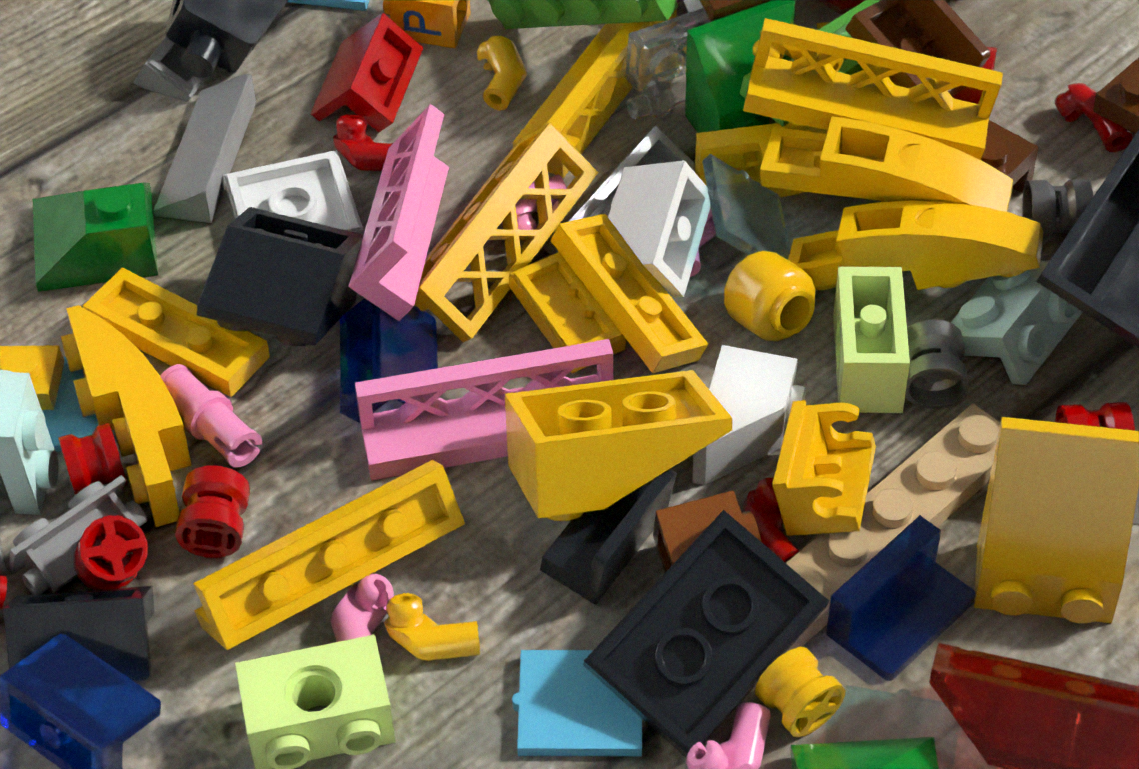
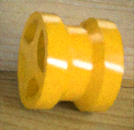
[755,647,846,737]

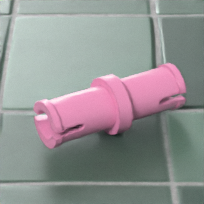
[160,364,262,467]

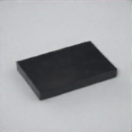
[584,510,829,758]

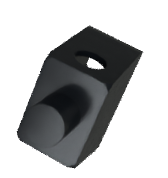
[165,0,288,78]

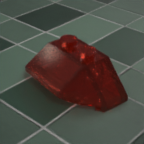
[929,642,1139,769]

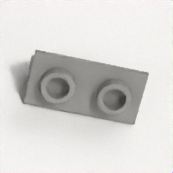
[8,475,147,595]

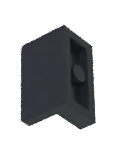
[540,469,677,605]
[3,586,155,690]

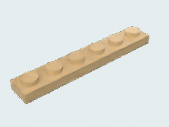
[786,403,1001,651]

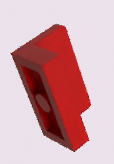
[310,13,423,133]

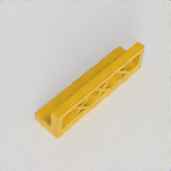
[513,0,677,178]
[743,18,1003,160]
[406,123,598,342]
[193,460,465,650]

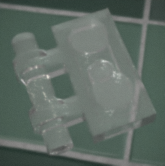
[625,8,711,120]

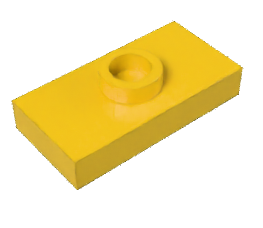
[509,252,626,374]

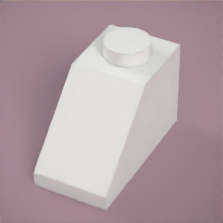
[608,160,714,298]
[692,345,806,485]

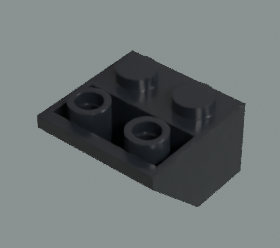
[196,207,363,346]

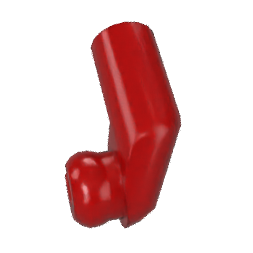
[1054,83,1133,152]
[333,115,393,172]
[742,477,799,563]

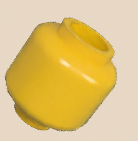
[724,251,816,342]

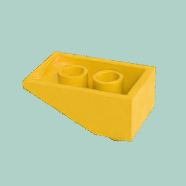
[505,370,733,521]
[974,417,1139,624]

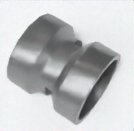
[1022,179,1093,239]
[906,319,968,409]

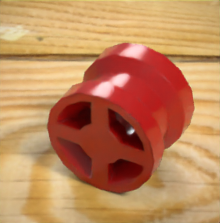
[58,423,127,495]
[73,515,148,590]

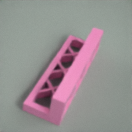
[348,104,449,321]
[355,339,614,481]

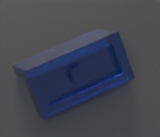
[340,298,438,423]
[826,515,975,681]
[0,634,161,769]

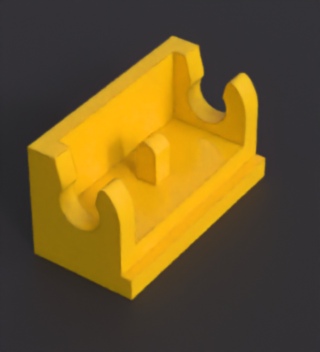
[772,400,876,536]

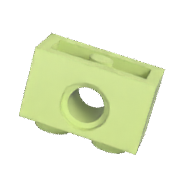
[833,267,910,413]
[235,634,396,769]

